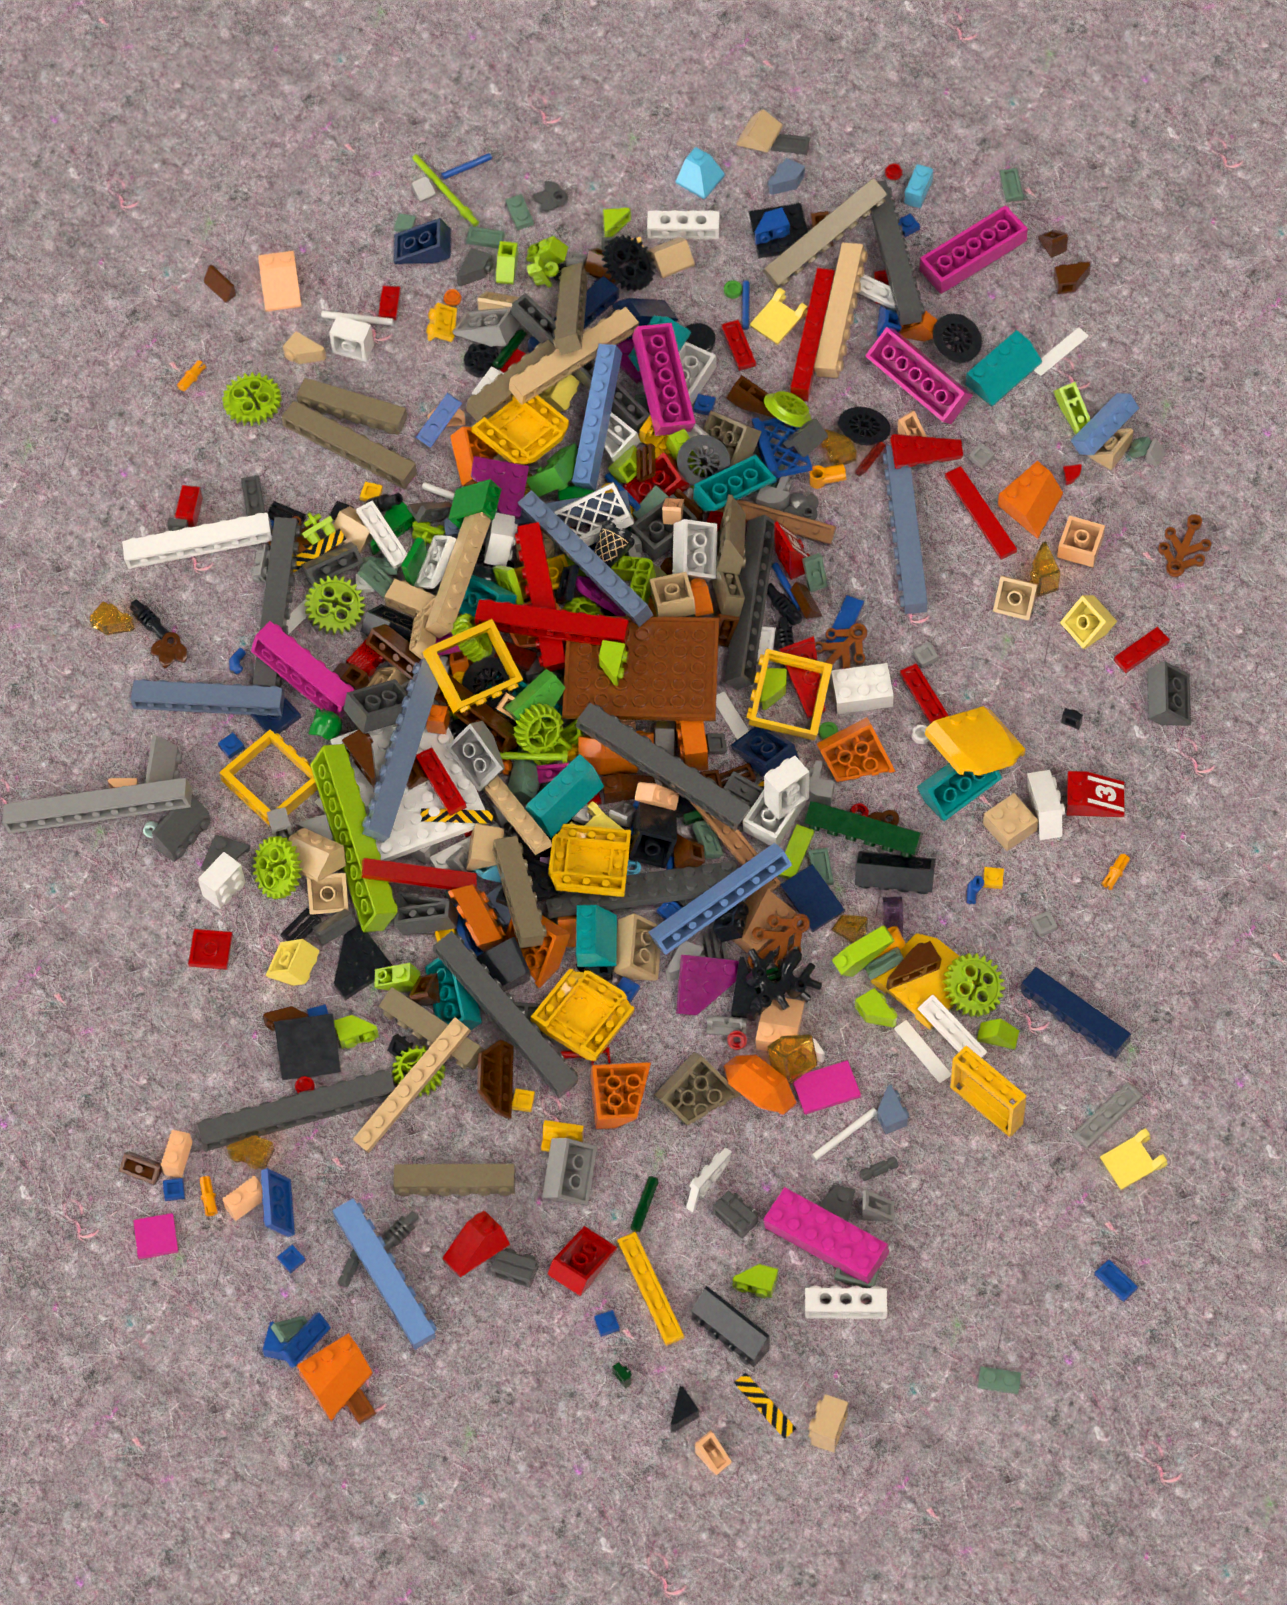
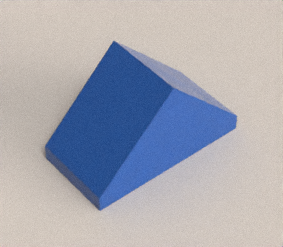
[262,1321,287,1361]

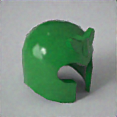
[308,708,342,741]

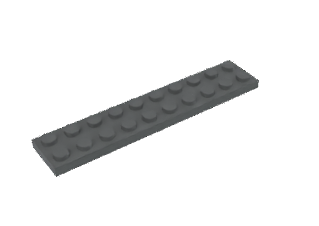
[546,861,737,918]

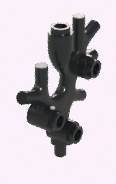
[746,948,822,1020]

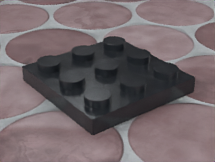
[749,203,808,259]
[274,1013,341,1080]

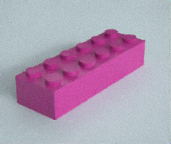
[919,205,1028,294]
[632,323,696,436]
[865,327,973,424]
[251,621,354,718]
[763,1187,889,1284]

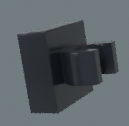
[387,1034,414,1057]

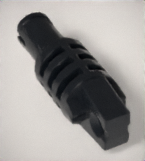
[364,493,403,512]
[767,583,803,626]
[130,599,169,640]
[775,617,794,667]

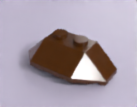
[477,1039,514,1119]

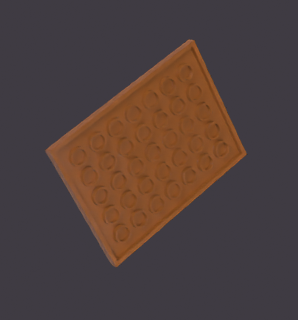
[562,616,719,721]

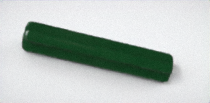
[493,329,527,369]
[630,1176,659,1232]

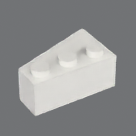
[604,412,640,463]
[1027,770,1065,840]

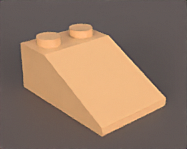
[258,251,301,312]
[756,998,805,1056]

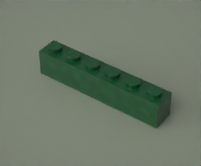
[804,801,924,858]

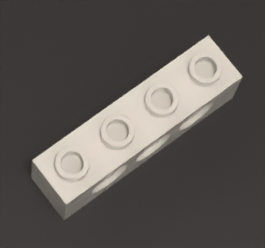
[647,210,719,239]
[805,1286,887,1319]

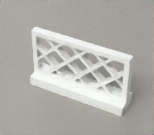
[554,482,634,546]

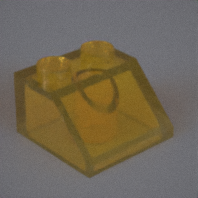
[1029,541,1060,597]
[767,1035,818,1085]

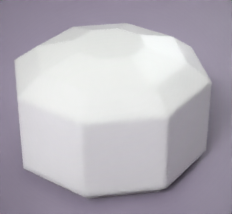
[912,725,929,744]

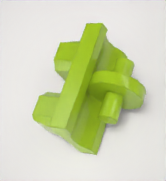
[527,256,559,288]
[301,512,335,545]
[412,521,446,546]

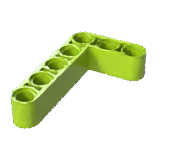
[565,555,656,605]

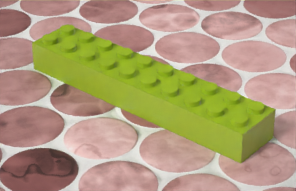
[310,744,398,933]

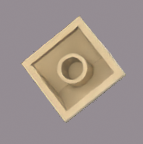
[736,109,783,152]
[647,237,695,278]
[478,291,520,310]
[1088,428,1133,470]
[333,506,372,553]
[993,575,1038,620]
[466,823,504,871]
[307,873,349,914]

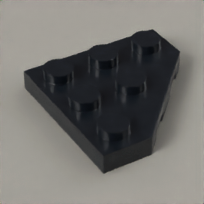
[496,854,566,907]
[334,924,393,1001]

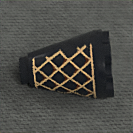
[594,520,635,568]

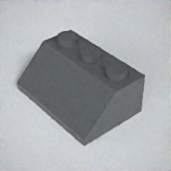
[1147,661,1191,726]
[152,794,211,862]

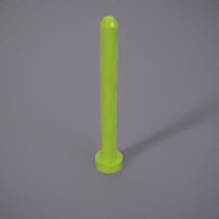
[499,750,568,764]

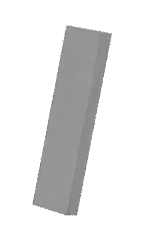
[1073,1082,1143,1149]

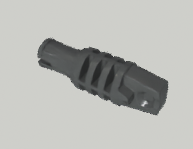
[383,1211,419,1253]

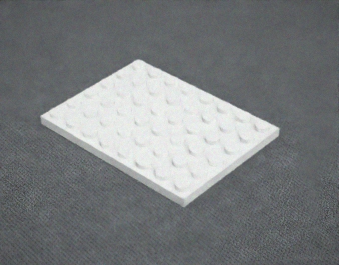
[330,700,487,861]

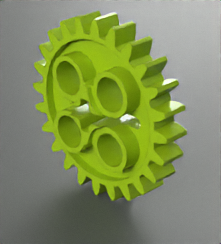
[222,372,282,426]
[304,575,365,635]
[252,836,302,899]
[943,953,1005,1017]

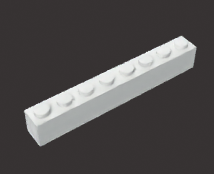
[122,513,272,569]

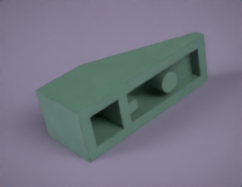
[508,745,539,803]

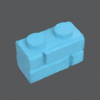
[904,164,933,208]

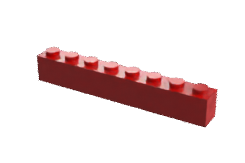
[791,268,835,402]
[515,522,566,672]
[475,599,629,646]

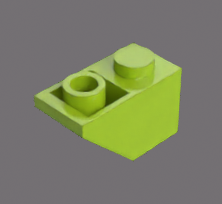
[526,236,569,265]
[496,241,519,285]
[607,445,638,483]
[599,640,629,686]
[759,668,787,710]
[375,963,421,993]
[855,988,898,1027]
[334,1015,379,1049]
[732,1264,778,1298]

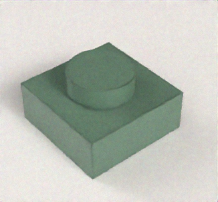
[1128,436,1152,458]

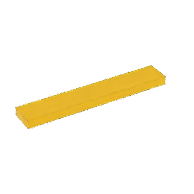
[617,1231,684,1346]

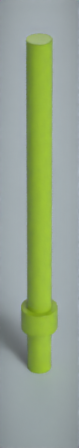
[412,154,479,227]

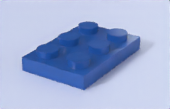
[261,1168,295,1237]

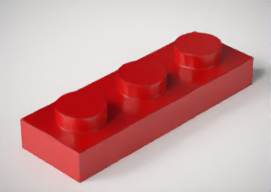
[721,320,756,371]
[1114,626,1170,673]

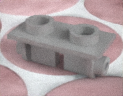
[252,544,271,583]
[706,1015,747,1035]

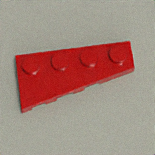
[890,434,964,469]
[779,636,825,719]

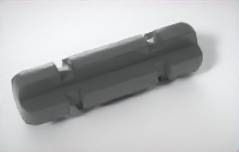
[860,1156,898,1181]
[338,1249,360,1287]

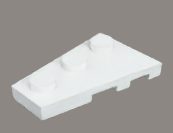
[686,1147,732,1212]

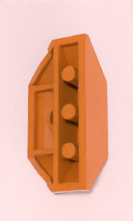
[578,732,654,775]
[723,1054,797,1115]

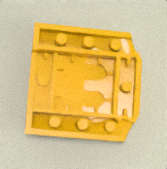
[471,395,569,465]
[925,706,1025,775]
[548,824,631,897]
[871,933,974,1030]
[530,968,635,1061]

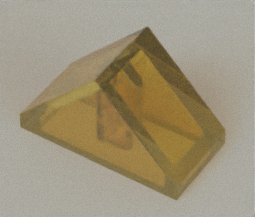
[832,915,868,943]

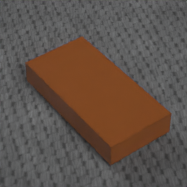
[346,1387,376,1424]

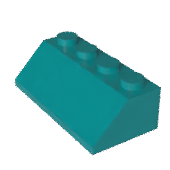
[966,330,1042,407]
[693,455,776,511]
[459,575,517,617]
[525,754,604,838]
[917,763,1002,821]
[425,958,482,1030]

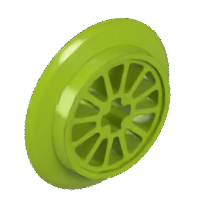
[764,391,812,427]

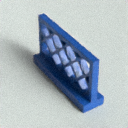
[752,417,813,484]

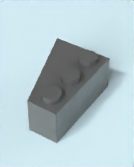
[394,891,459,936]

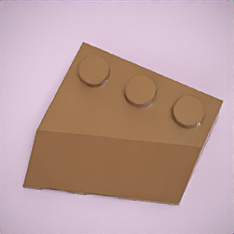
[732,887,797,954]

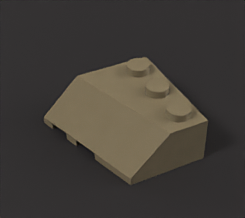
[703,410,762,467]
[717,494,746,575]
[654,1052,741,1125]

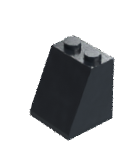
[628,802,677,869]
[476,937,530,992]

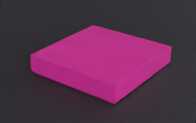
[133,1213,179,1259]

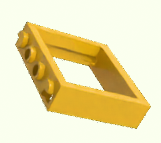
[422,619,523,714]
[746,649,833,741]
[219,730,318,826]
[950,1045,1027,1137]

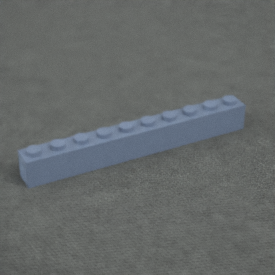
[882,445,928,614]
[444,490,631,541]
[518,490,653,627]
[362,658,438,842]

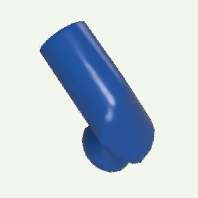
[229,648,246,674]
[966,876,984,904]

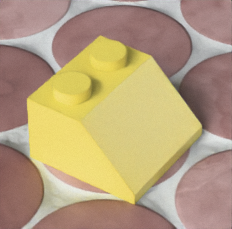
[538,374,580,412]
[1060,595,1117,649]
[265,939,320,986]

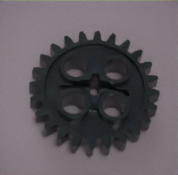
[601,235,656,292]

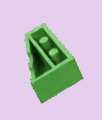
[526,443,578,497]
[504,669,566,739]

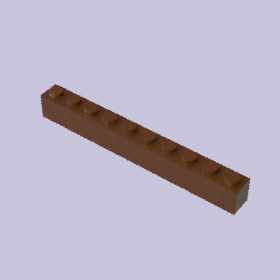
[365,624,517,753]

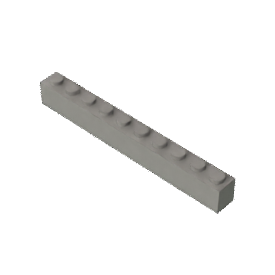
[2,778,192,833]

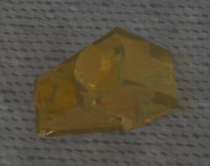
[821,429,856,465]
[89,601,135,635]
[226,1135,275,1170]

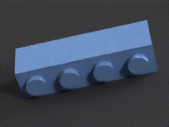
[1071,393,1139,455]

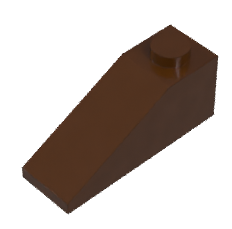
[726,375,777,419]
[714,614,739,647]
[342,729,377,788]
[601,774,656,804]
[886,941,942,990]

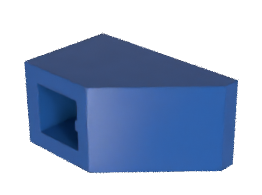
[755,207,790,245]
[876,305,902,337]

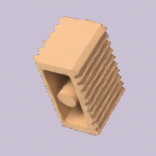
[635,782,679,811]
[161,1130,193,1178]
[223,1176,263,1221]

